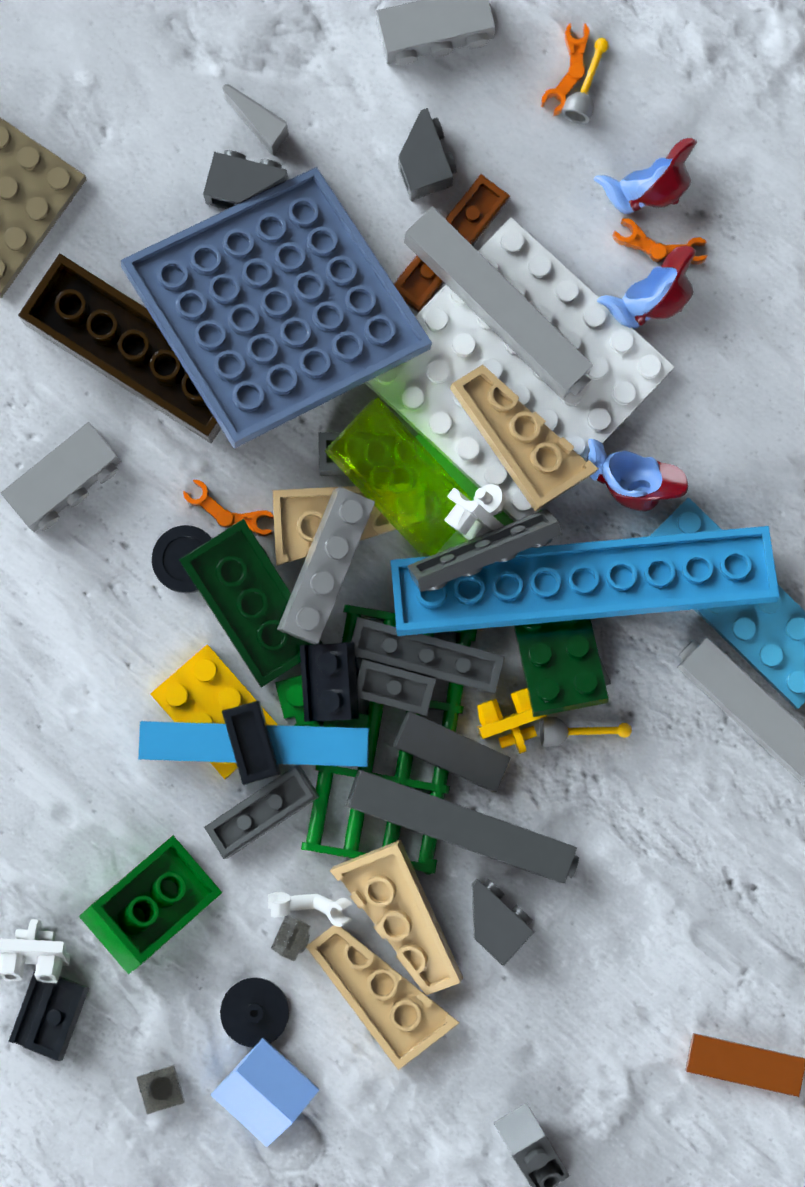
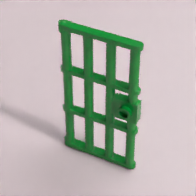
[301,605,477,875]

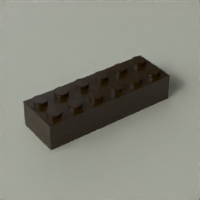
[18,253,221,444]

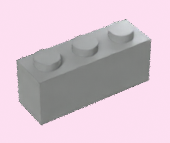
[376,0,495,65]
[1,422,121,532]

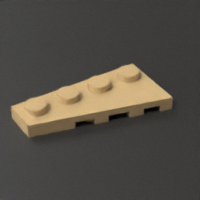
[450,365,598,512]
[272,483,425,566]
[330,840,463,995]
[306,925,459,1070]

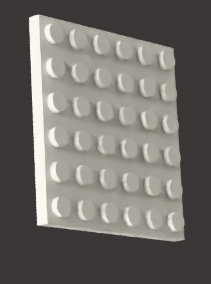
[365,217,675,522]

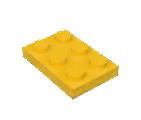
[150,644,278,780]

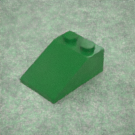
[79,835,222,974]

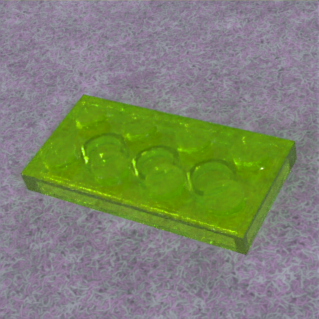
[324,397,473,557]

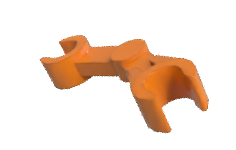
[541,23,590,116]
[612,218,707,265]
[183,480,274,536]

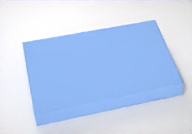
[211,1037,319,1147]

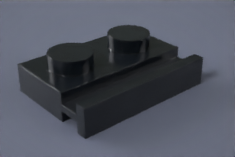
[300,642,359,722]
[9,968,89,1061]

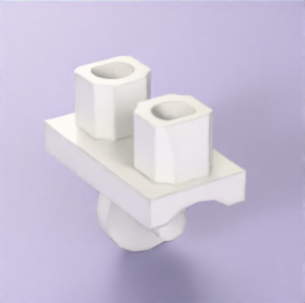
[444,484,506,541]
[0,919,71,983]

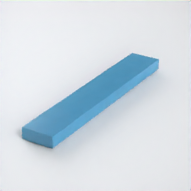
[138,721,369,767]

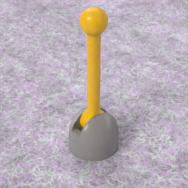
[561,38,609,124]
[540,717,632,747]

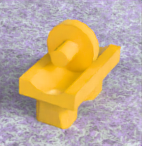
[477,687,547,754]

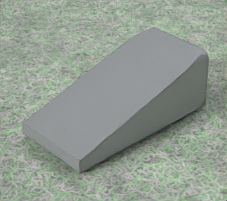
[222,84,289,155]

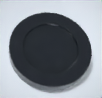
[152,525,212,594]
[220,977,289,1048]

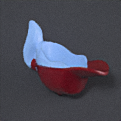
[594,138,697,214]
[597,246,696,329]
[587,439,688,511]

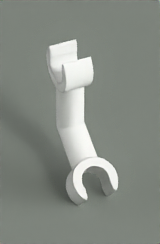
[268,892,353,927]

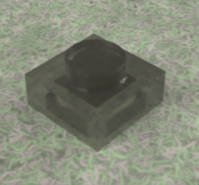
[271,915,311,961]
[136,1064,185,1115]

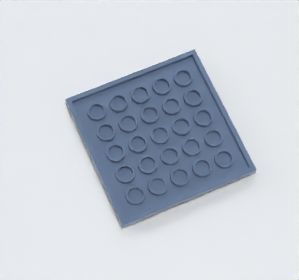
[121,167,432,449]

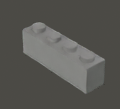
[277,487,375,644]

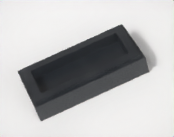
[222,700,281,785]

